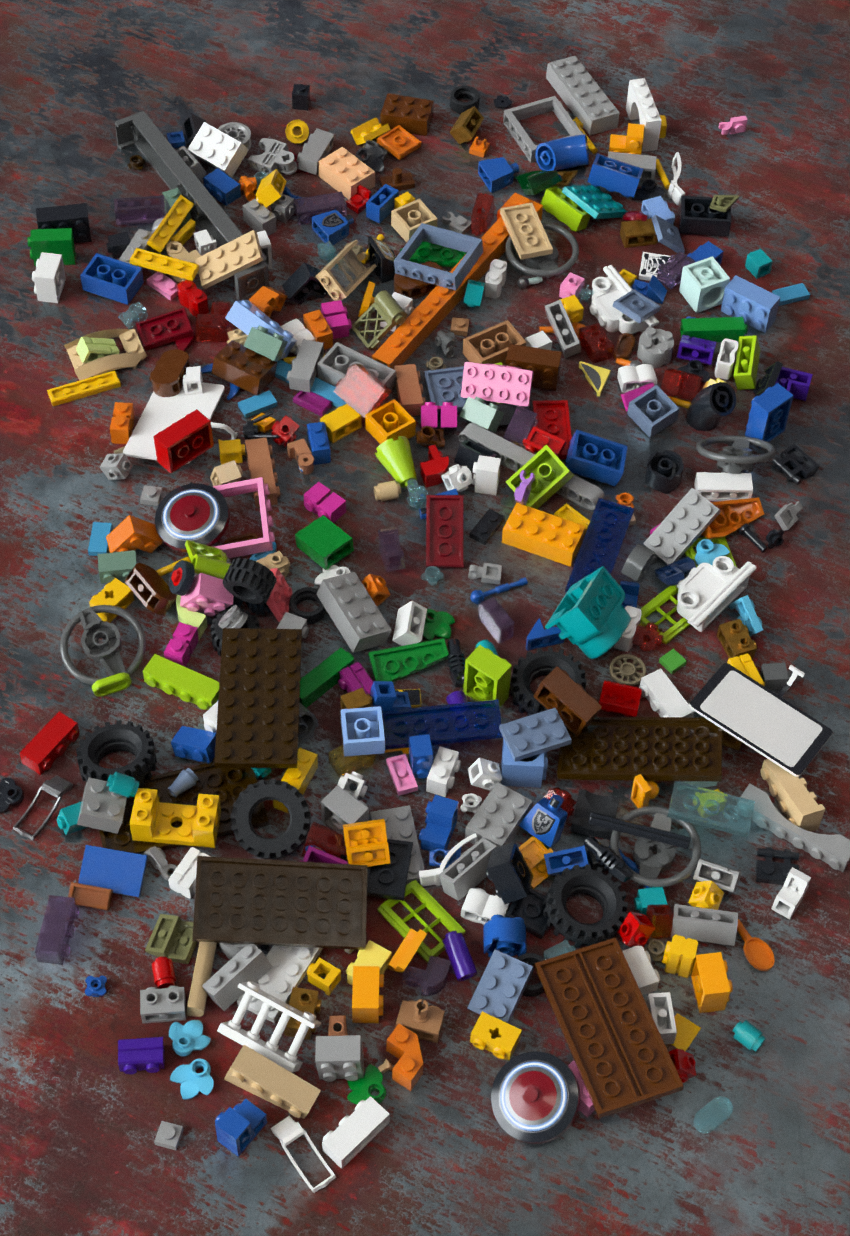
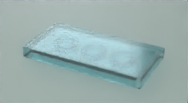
[667,781,755,838]

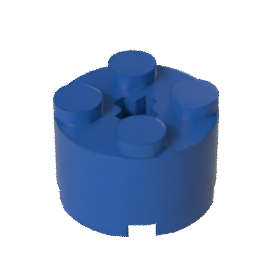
[483,914,527,958]

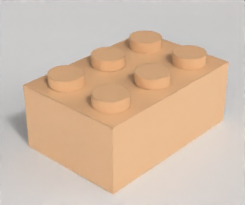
[318,147,375,200]

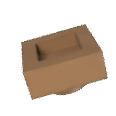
[450,317,470,336]

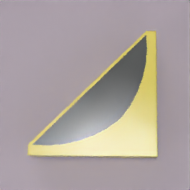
[579,361,611,397]

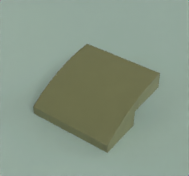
[145,914,198,964]

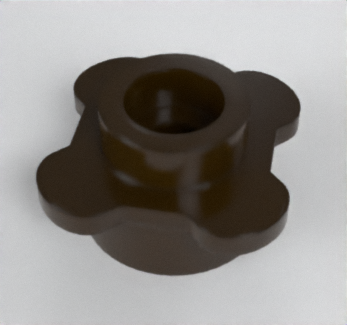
[127,155,146,170]

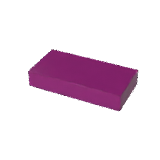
[293,391,332,417]

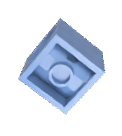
[501,738,548,788]

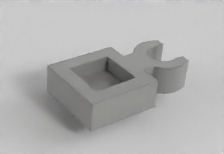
[442,211,473,234]

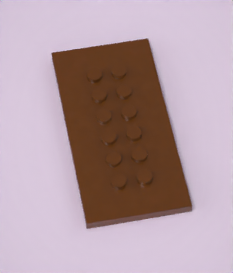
[535,937,684,1118]

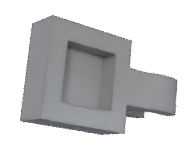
[774,501,803,531]
[468,563,502,585]
[143,846,177,880]

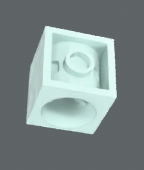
[679,256,730,313]

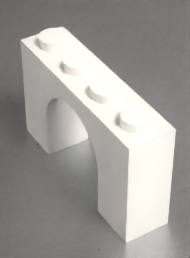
[626,78,662,152]

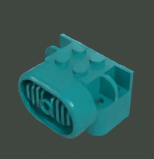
[545,566,631,659]

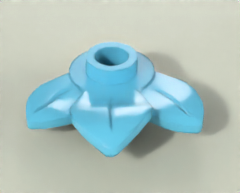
[695,539,730,566]
[169,1020,211,1056]
[170,1059,214,1100]

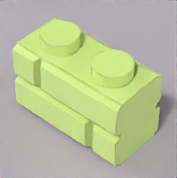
[76,337,120,363]

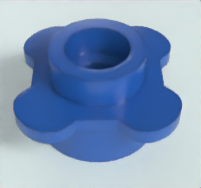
[85,975,107,997]

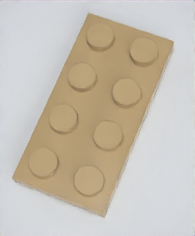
[500,203,553,260]
[196,230,264,289]

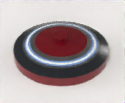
[155,483,230,553]
[491,1051,580,1144]

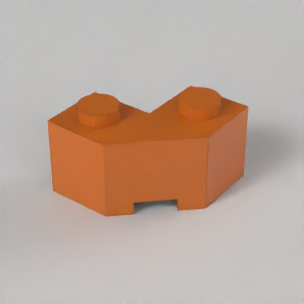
[249,286,287,318]
[386,1024,423,1091]

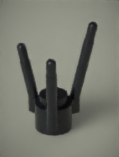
[243,412,279,439]

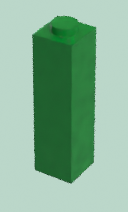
[680,317,748,342]
[300,648,355,708]

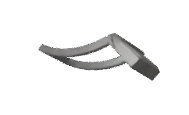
[13,775,73,840]

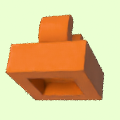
[469,136,490,158]

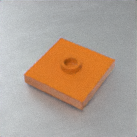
[377,125,422,160]

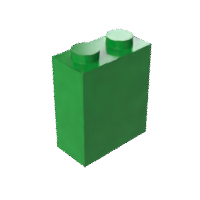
[27,228,76,266]
[295,515,354,570]

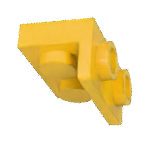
[351,117,391,145]

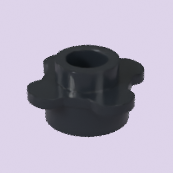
[766,529,784,549]

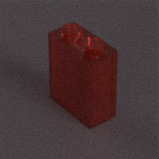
[333,363,392,419]

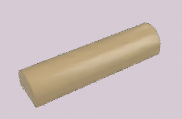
[186,942,217,1017]

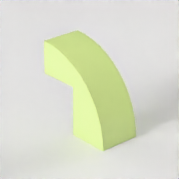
[176,595,207,640]

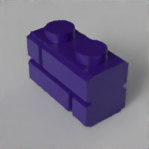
[677,335,716,365]
[118,1037,165,1074]

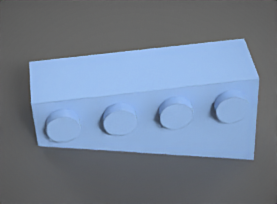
[225,300,297,359]

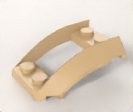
[64,329,147,381]

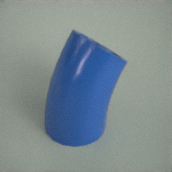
[535,134,589,171]

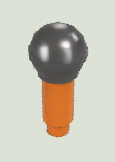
[615,358,641,367]

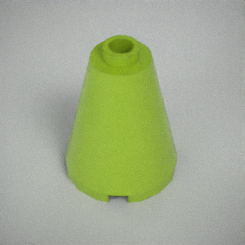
[375,436,417,489]

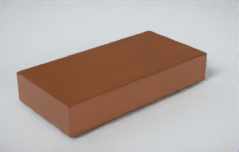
[67,882,113,911]

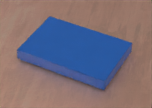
[78,845,148,897]

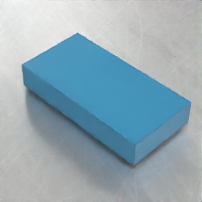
[772,283,810,306]
[238,390,278,418]
[88,522,112,556]

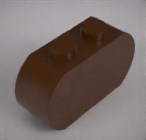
[394,262,442,299]
[149,349,191,397]
[125,563,177,615]

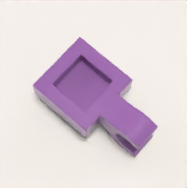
[514,470,535,505]

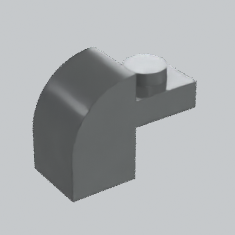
[621,544,658,581]

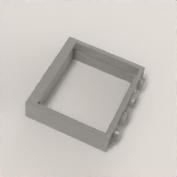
[503,96,583,162]

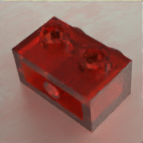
[578,323,614,364]

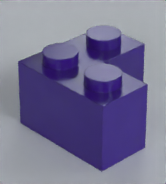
[775,367,813,401]

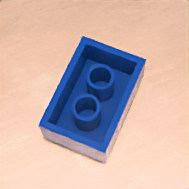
[587,154,643,197]
[80,253,144,305]
[745,383,794,448]
[565,430,628,487]

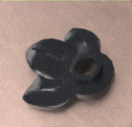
[356,146,384,172]
[632,179,664,201]
[675,360,710,389]
[0,778,24,813]

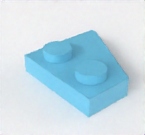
[729,595,763,636]

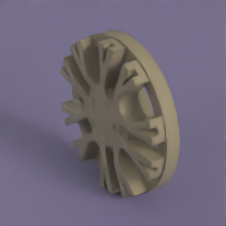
[609,654,646,686]

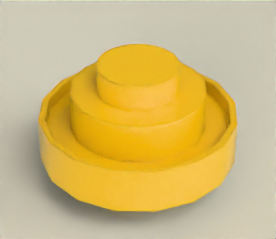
[285,120,309,144]

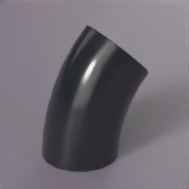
[686,382,736,432]

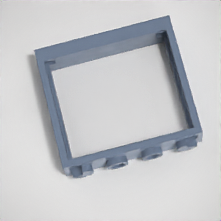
[394,223,483,290]

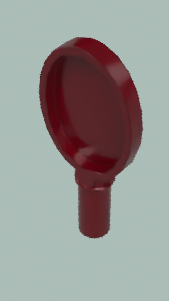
[623,211,648,221]

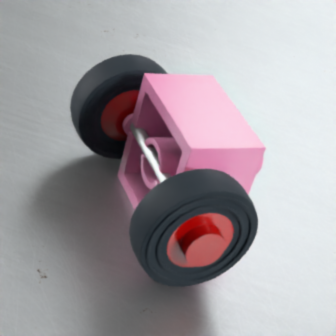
[169,560,243,616]

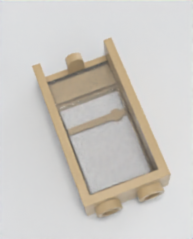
[315,239,377,301]

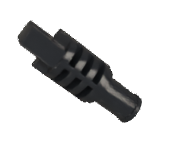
[447,639,465,688]
[583,836,633,882]

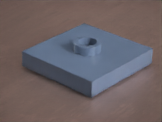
[652,215,685,254]
[613,289,661,324]

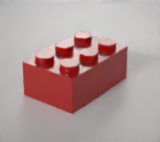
[153,409,214,473]

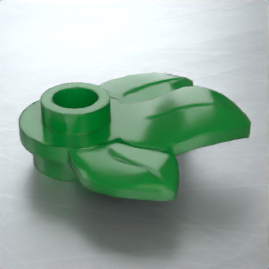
[423,609,455,641]
[347,1064,386,1105]

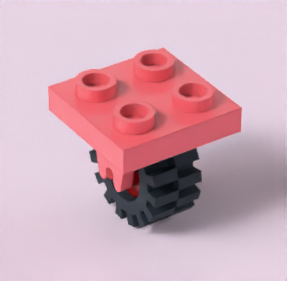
[246,568,293,622]

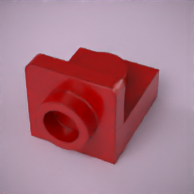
[346,185,371,214]

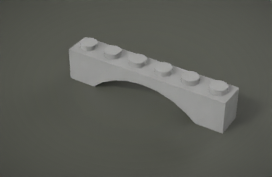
[735,783,850,872]

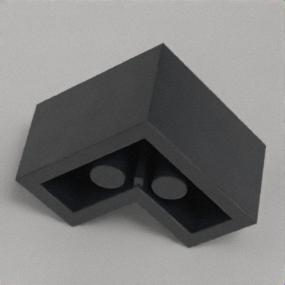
[282,262,328,305]

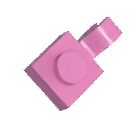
[719,115,748,135]

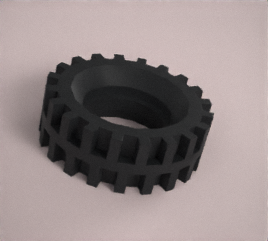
[510,647,586,716]
[76,720,157,787]
[230,779,311,860]
[544,864,628,948]

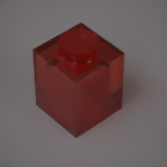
[646,905,673,939]

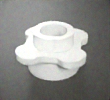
[460,793,482,814]

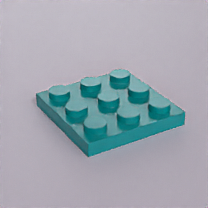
[562,185,628,219]

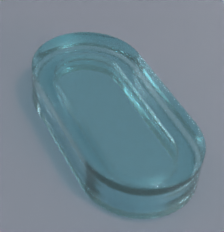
[693,1096,733,1134]

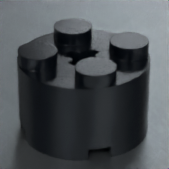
[645,450,684,494]

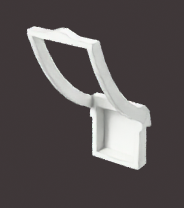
[667,152,685,206]
[419,833,479,887]
[271,1116,336,1193]

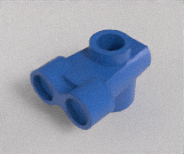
[429,847,461,868]

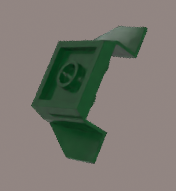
[513,171,562,195]

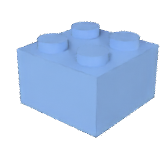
[341,706,385,757]

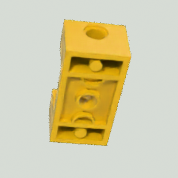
[130,788,221,848]

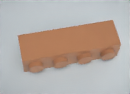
[245,437,280,507]

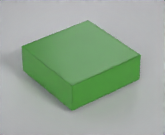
[659,648,687,674]

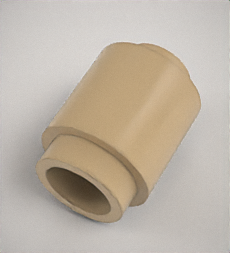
[373,480,401,502]

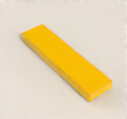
[146,195,194,254]
[130,248,200,281]
[47,370,121,406]

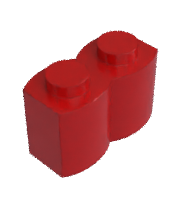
[177,279,209,318]

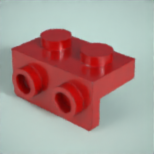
[522,426,566,458]
[599,681,642,717]

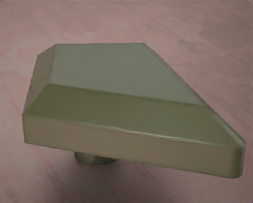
[710,195,739,212]

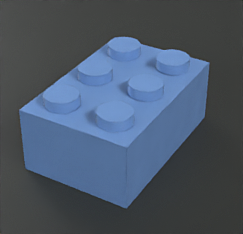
[721,275,780,333]

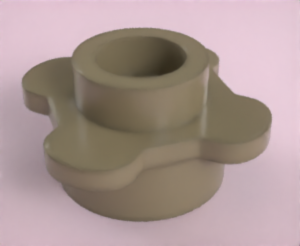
[426,357,446,370]
[644,938,666,962]

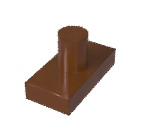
[379,168,415,191]

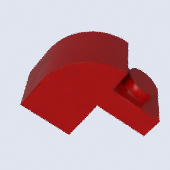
[420,445,449,488]

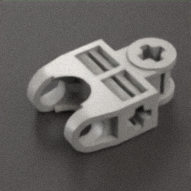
[248,138,298,175]

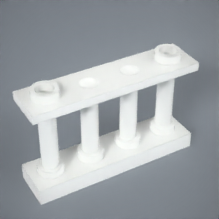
[217,981,321,1073]

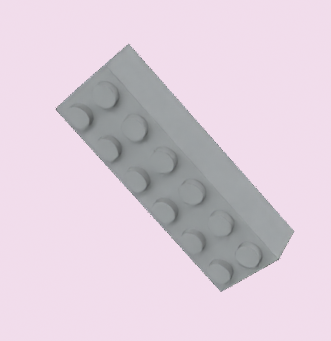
[546,56,620,136]

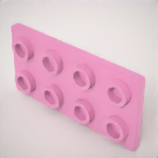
[461,362,533,406]

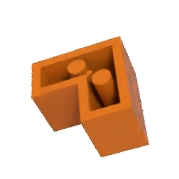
[106,515,163,553]

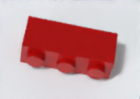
[20,711,80,775]

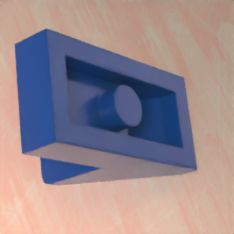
[632,275,667,304]
[620,581,640,608]
[526,618,564,651]

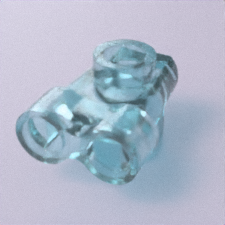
[317,240,337,268]
[118,302,148,329]
[407,479,429,509]

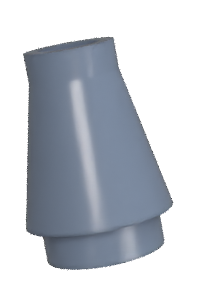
[168,768,199,797]

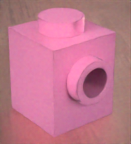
[559,272,585,299]

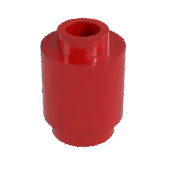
[152,956,176,989]

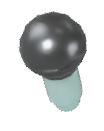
[517,277,542,289]

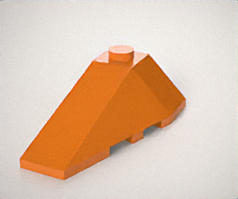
[702,497,764,539]

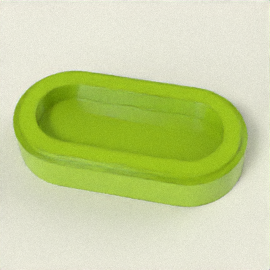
[92,673,132,697]

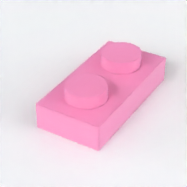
[146,271,178,301]
[386,754,418,796]

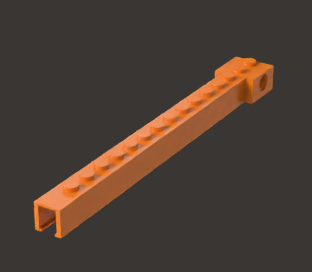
[372,192,543,369]

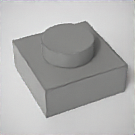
[140,485,163,506]
[154,1121,184,1151]

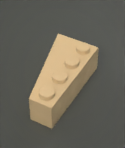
[760,759,825,832]
[224,1045,321,1119]

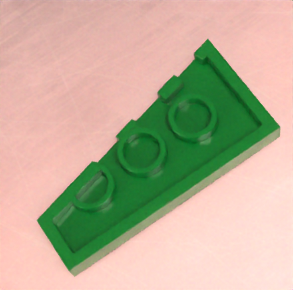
[368,638,449,683]

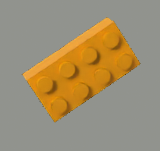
[502,502,586,567]

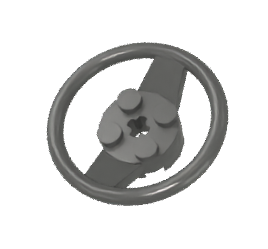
[505,222,579,278]
[696,435,777,474]
[60,605,146,685]
[610,806,701,888]

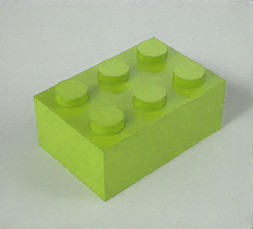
[506,445,575,509]
[463,645,512,713]

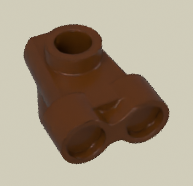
[416,426,445,448]

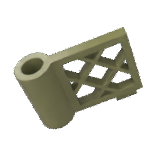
[352,290,407,350]

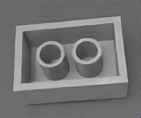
[465,782,532,848]

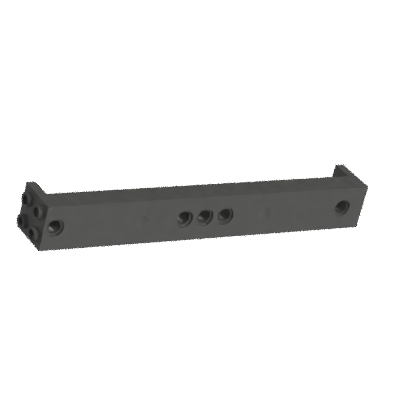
[115,111,269,301]

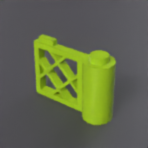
[185,540,231,579]

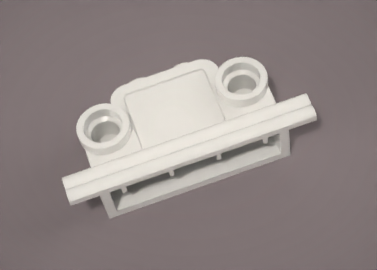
[589,265,659,334]
[677,556,757,632]

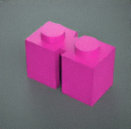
[321,300,352,339]
[421,402,457,428]
[304,482,346,523]
[164,622,199,667]

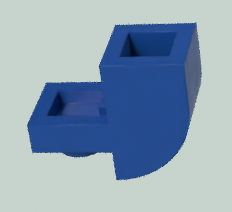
[370,681,411,717]

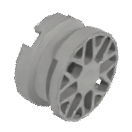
[218,605,248,629]

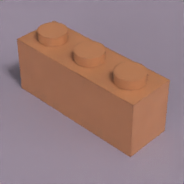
[394,364,426,416]

